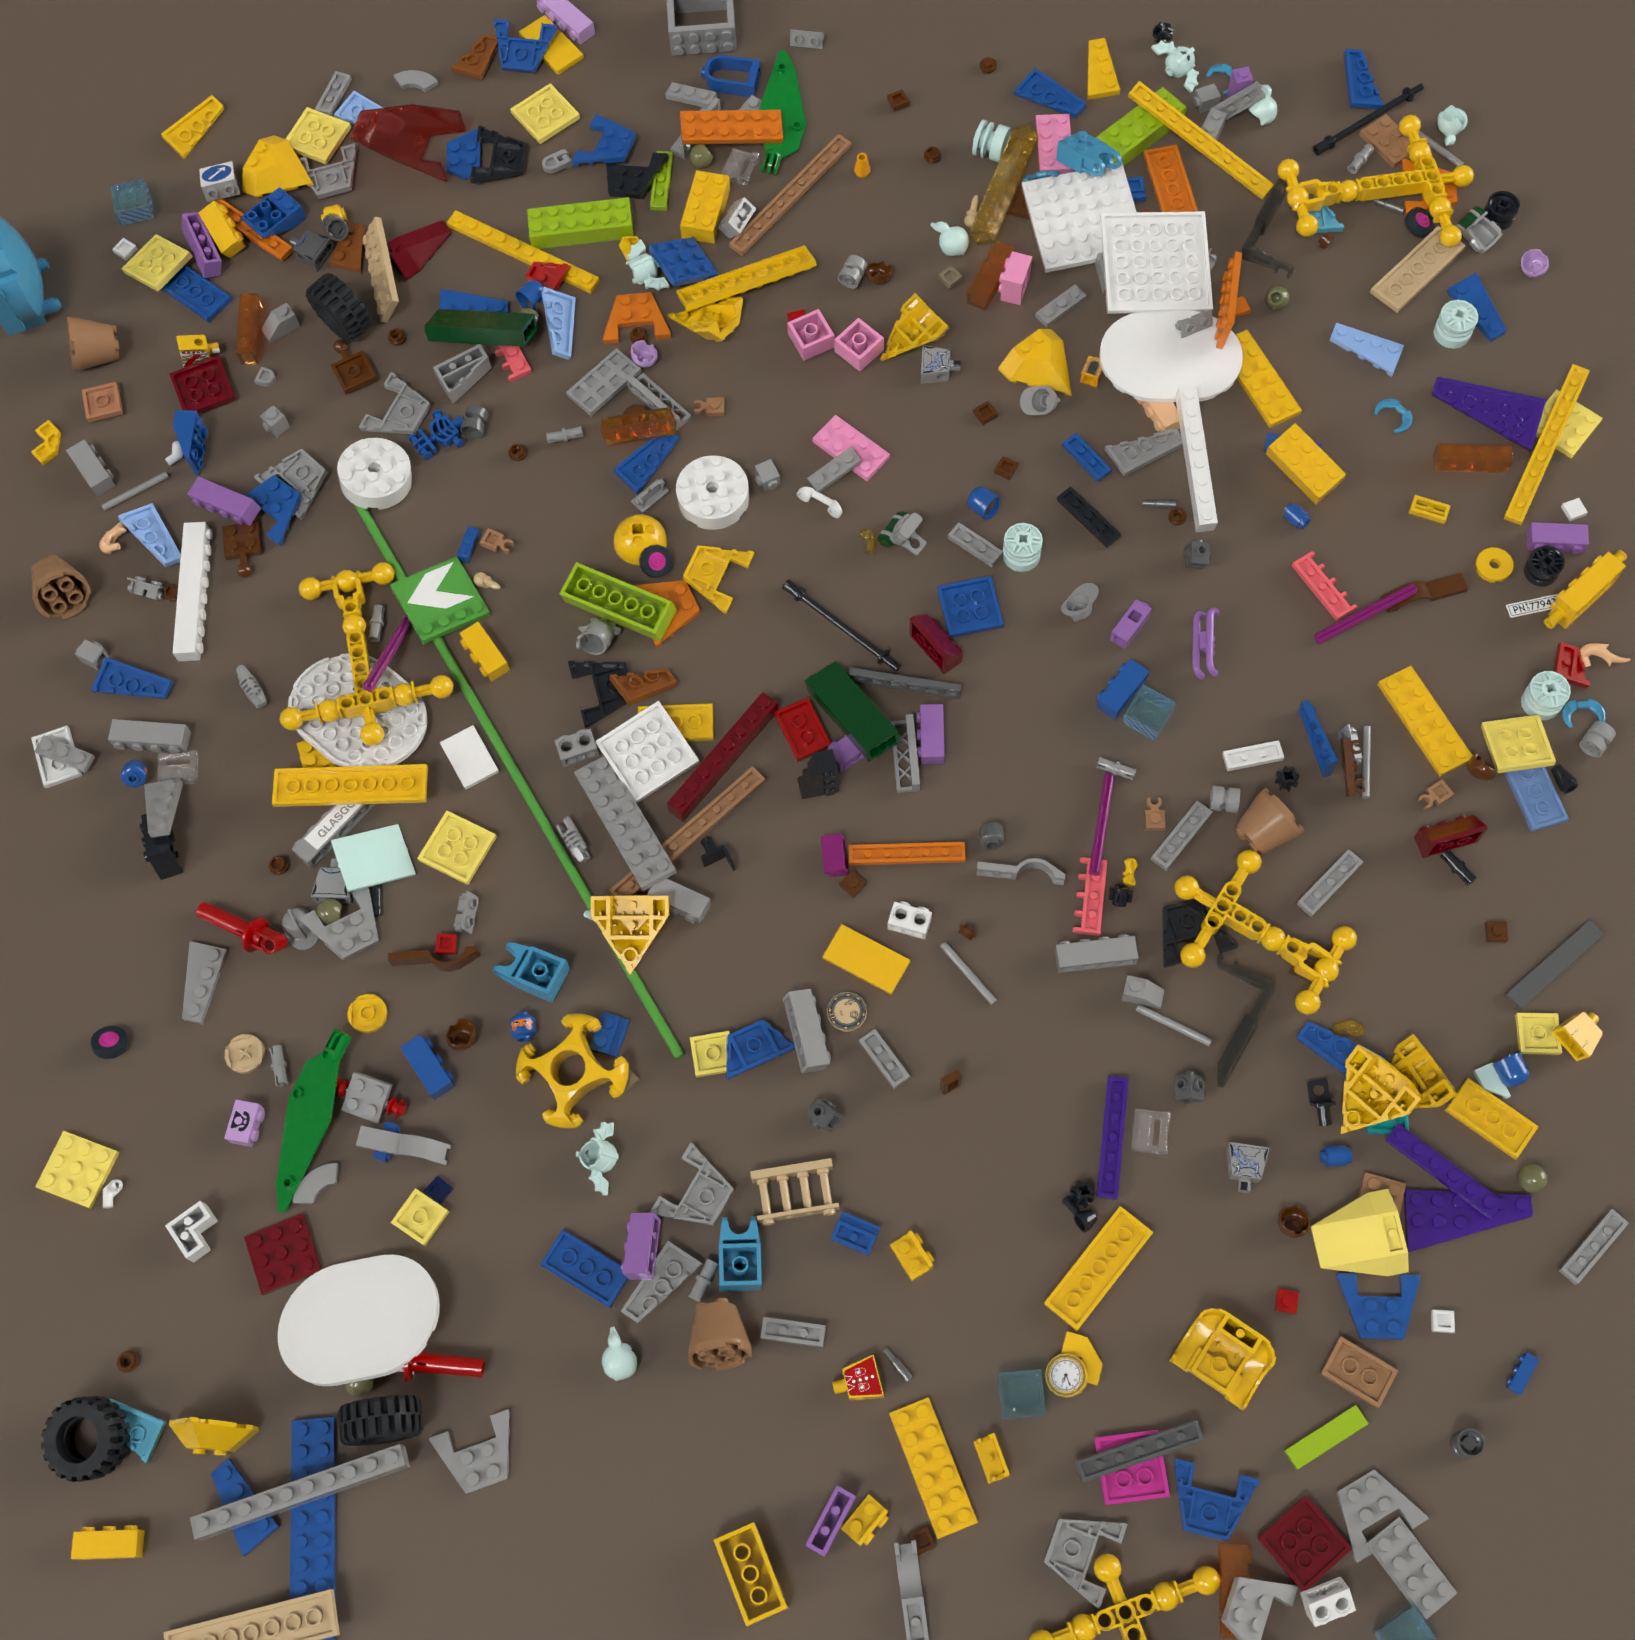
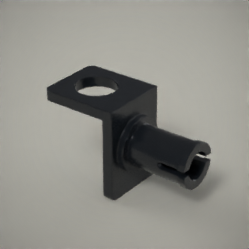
[700,836,736,871]
[1307,1080,1336,1126]

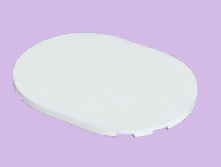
[1099,311,1243,402]
[288,653,427,767]
[278,1255,440,1386]

